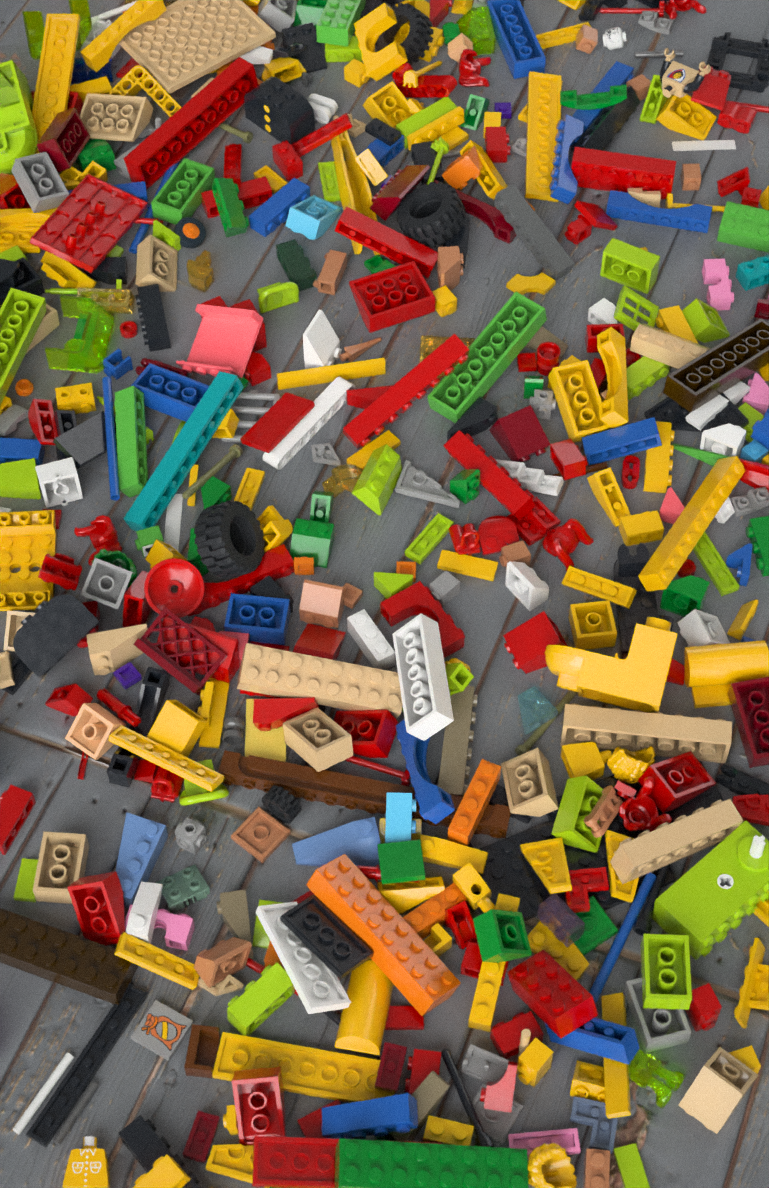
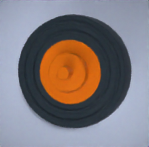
[174,217,206,248]

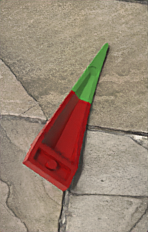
[672,443,769,492]

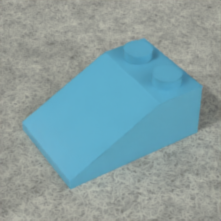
[285,195,343,240]

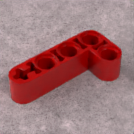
[392,62,458,98]

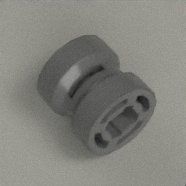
[223,717,244,745]

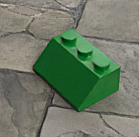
[212,178,249,238]

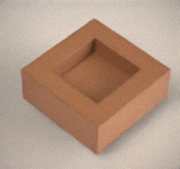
[343,583,363,609]

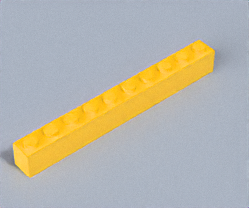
[638,456,745,592]

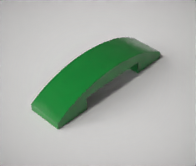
[560,85,627,110]

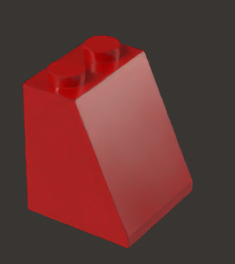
[0,173,31,209]
[503,611,568,674]

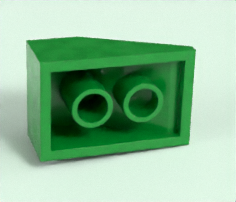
[76,139,117,173]

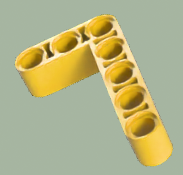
[108,65,181,117]

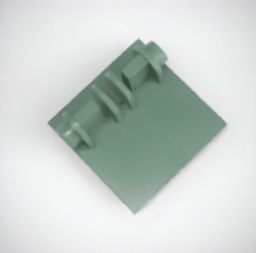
[156,864,210,912]

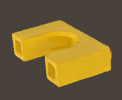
[354,3,408,81]

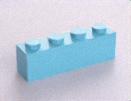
[385,792,416,843]

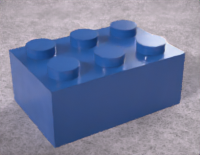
[224,593,291,645]

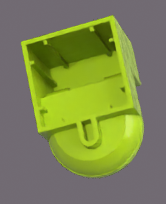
[0,60,38,175]

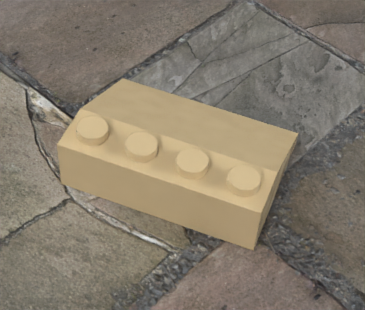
[80,93,154,142]

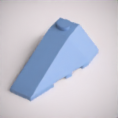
[292,817,381,867]

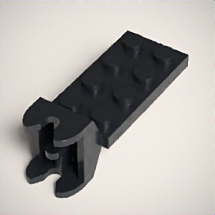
[613,543,658,654]

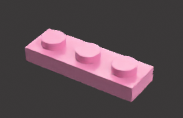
[508,1128,581,1159]

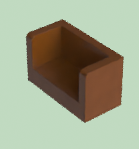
[184,1024,221,1079]

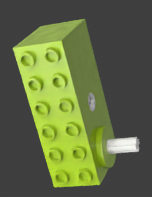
[652,820,769,960]

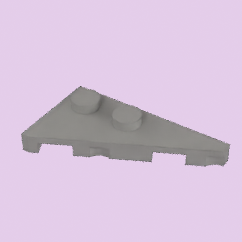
[395,460,460,508]

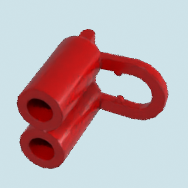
[449,523,480,556]
[151,766,184,803]

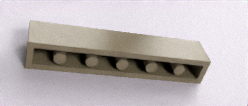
[438,686,478,797]

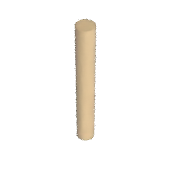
[518,1029,531,1058]

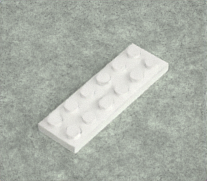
[256,901,351,1014]

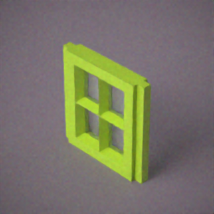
[614,285,659,331]

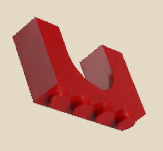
[380,581,465,658]

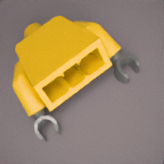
[261,57,313,87]

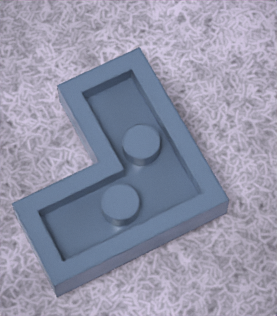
[570,1096,618,1153]

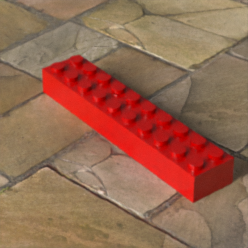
[123,57,259,190]

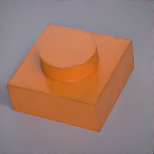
[294,557,314,575]
[396,561,416,582]

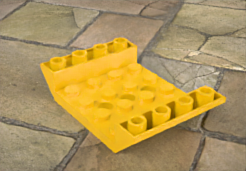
[0,510,57,611]

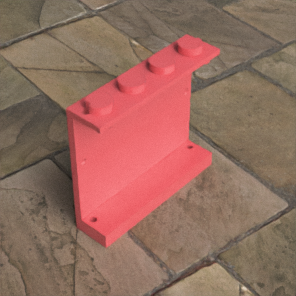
[176,304,264,378]

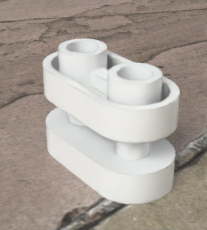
[307,93,338,124]

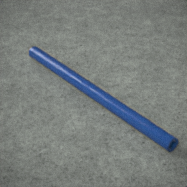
[129,160,181,254]
[102,377,120,501]
[589,873,657,1005]

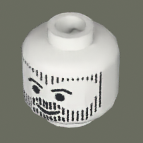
[603,27,627,50]

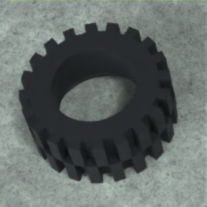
[375,3,434,65]

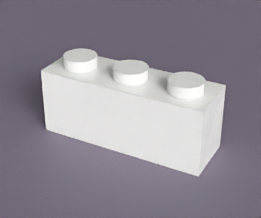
[347,609,395,670]

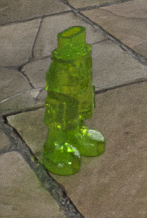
[628,1050,685,1109]

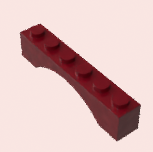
[434,180,517,244]

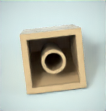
[679,1047,758,1134]

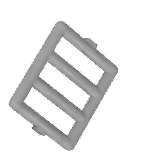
[221,390,281,443]

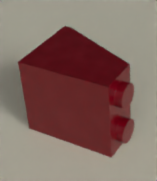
[489,405,550,463]

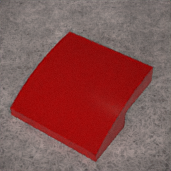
[506,497,561,546]

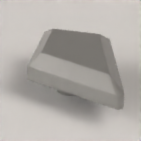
[511,137,527,157]
[311,443,341,466]

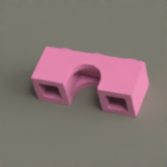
[702,259,734,310]
[125,904,195,951]

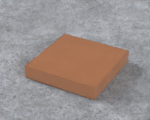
[231,807,291,863]

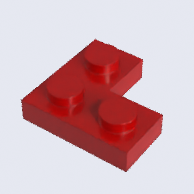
[565,867,609,913]

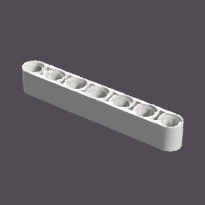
[263,376,356,470]

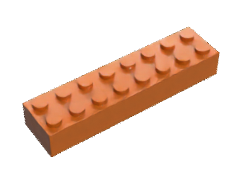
[306,854,461,1016]

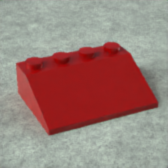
[349,261,435,333]

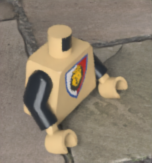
[660,48,711,98]

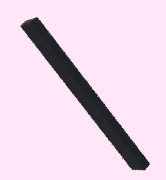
[26,983,148,1148]

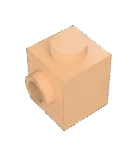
[448,33,473,63]

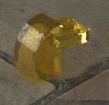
[187,250,214,292]
[322,464,363,498]

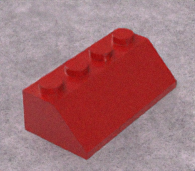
[157,616,240,683]

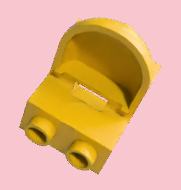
[545,617,677,713]

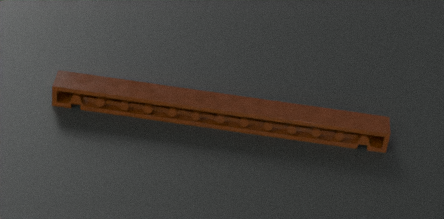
[218,750,511,839]

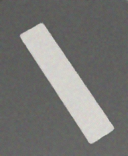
[672,140,736,151]
[164,494,183,551]

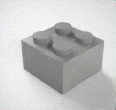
[80,558,133,609]

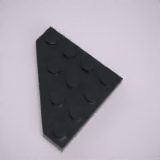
[644,393,749,432]

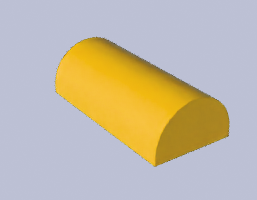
[684,640,769,688]
[335,960,394,1055]

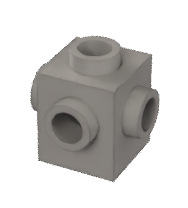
[529,389,556,419]
[175,817,207,854]

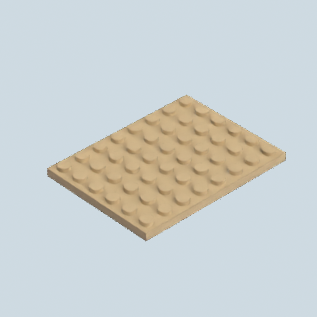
[118,0,276,94]

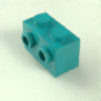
[735,255,769,291]

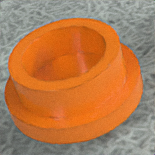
[15,379,34,396]

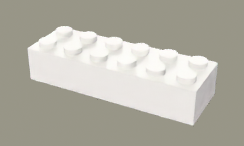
[392,613,454,741]

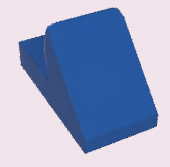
[726,543,752,586]

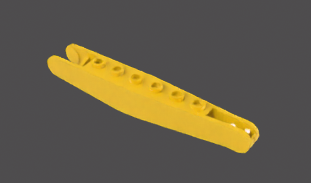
[331,131,380,256]

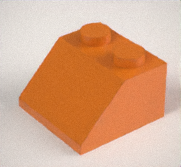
[441,146,483,190]

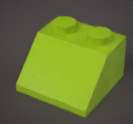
[682,298,730,343]

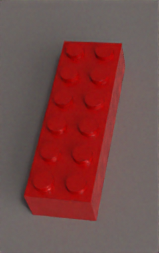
[571,147,677,199]

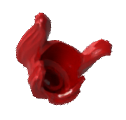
[664,0,707,20]
[458,49,491,87]
[74,515,122,566]
[542,518,594,571]
[619,777,672,832]

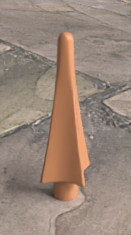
[339,338,382,362]

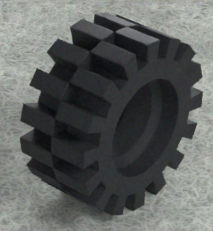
[261,785,302,824]

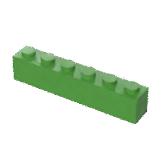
[114,386,148,497]

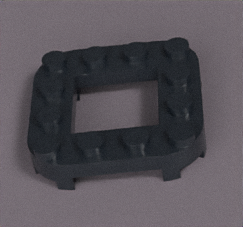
[707,32,769,93]

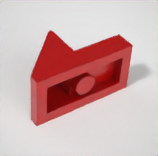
[717,167,750,197]
[444,900,478,950]

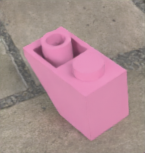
[742,373,769,415]

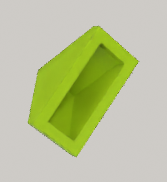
[374,572,413,599]

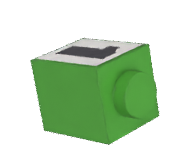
[134,525,164,557]

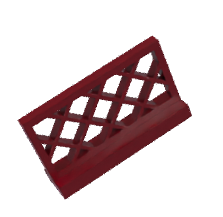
[133,607,227,696]

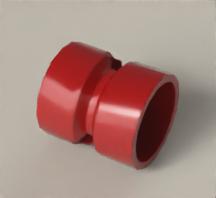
[536,342,561,376]

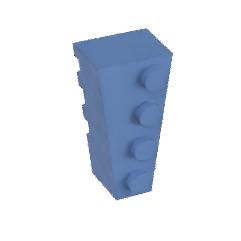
[116,813,168,908]

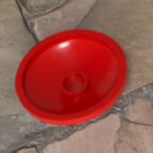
[144,558,204,618]

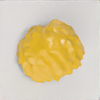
[607,746,656,784]
[527,1143,577,1188]

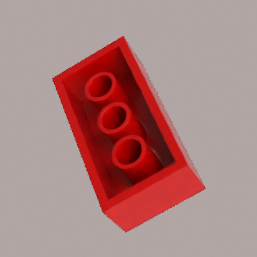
[507,949,598,1039]

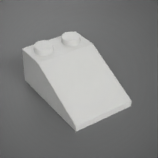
[303,309,342,369]

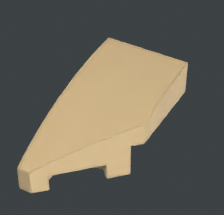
[333,114,366,138]
[627,188,661,208]
[197,974,244,996]

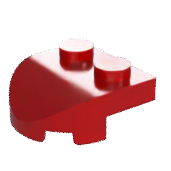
[478,516,519,556]
[38,553,82,591]

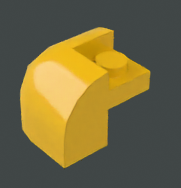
[257,505,293,553]

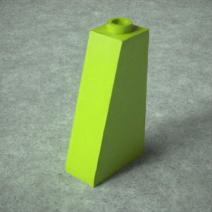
[0,458,42,500]

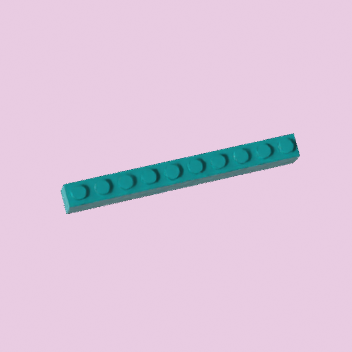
[123,371,244,531]

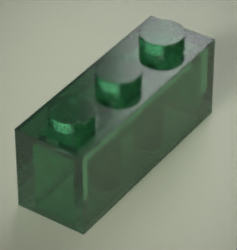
[276,239,317,292]

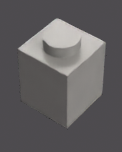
[430,570,460,606]

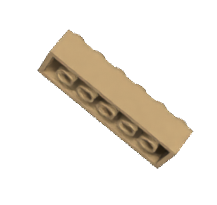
[610,799,743,884]

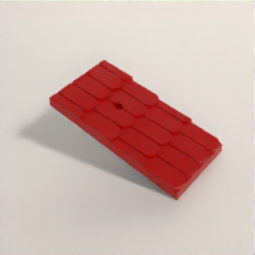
[30,174,148,273]

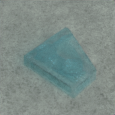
[518,686,558,735]

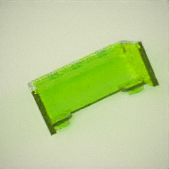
[22,0,92,59]
[45,295,115,373]

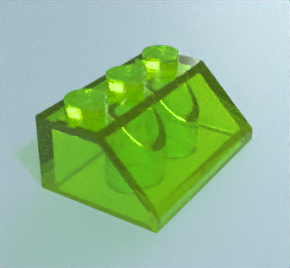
[456,6,496,55]

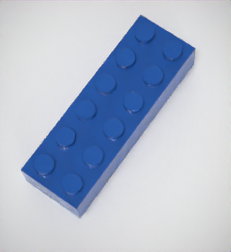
[486,0,546,79]

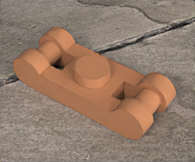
[583,785,623,838]

